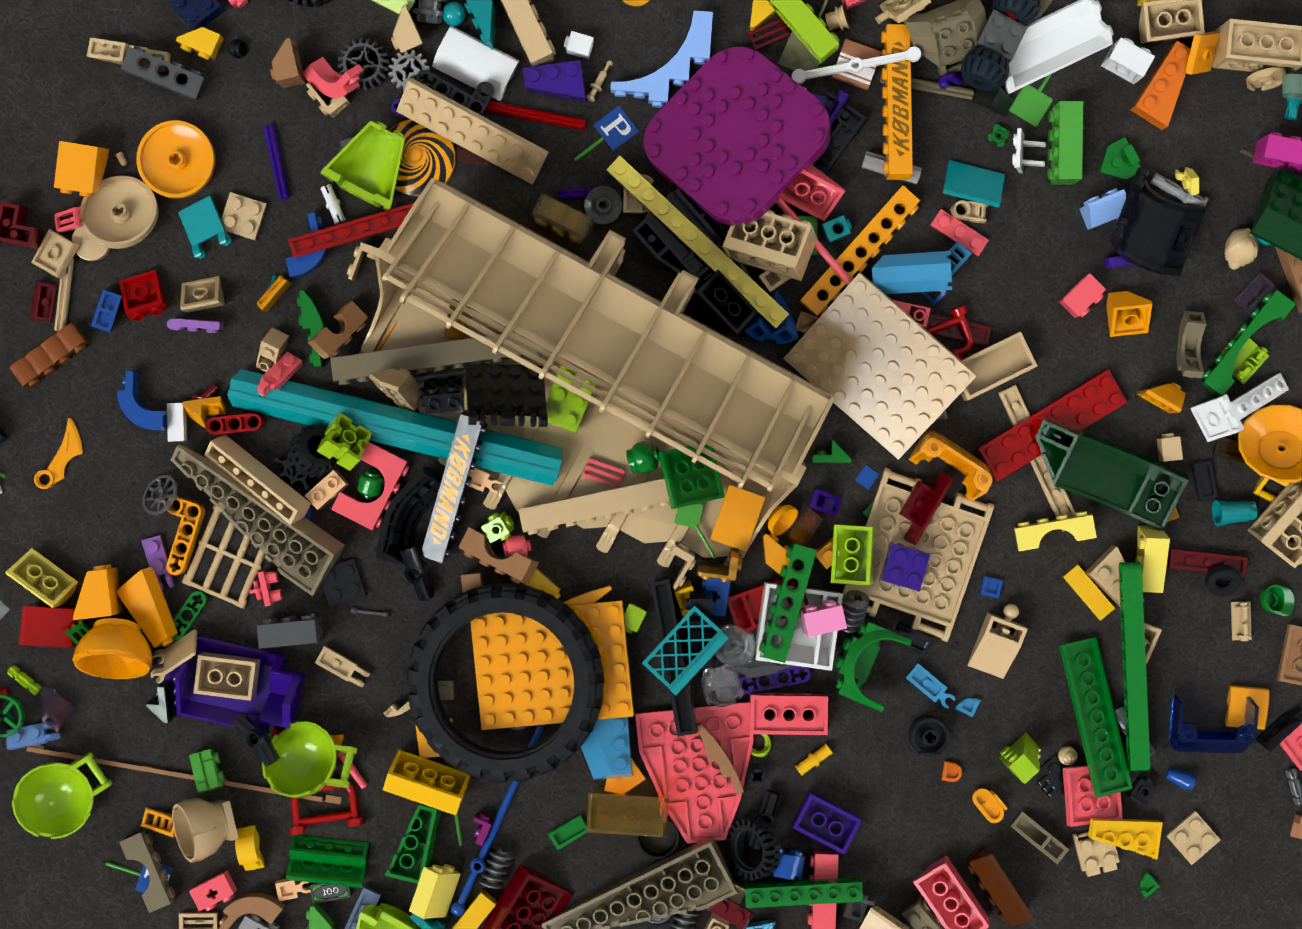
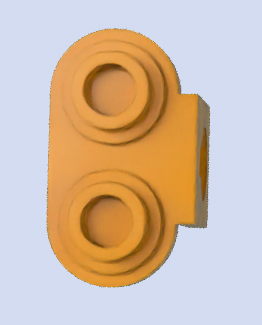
[972,788,1008,823]

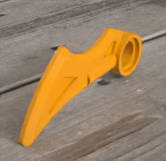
[34,418,83,489]

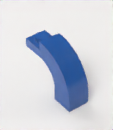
[285,212,329,279]
[117,371,167,431]

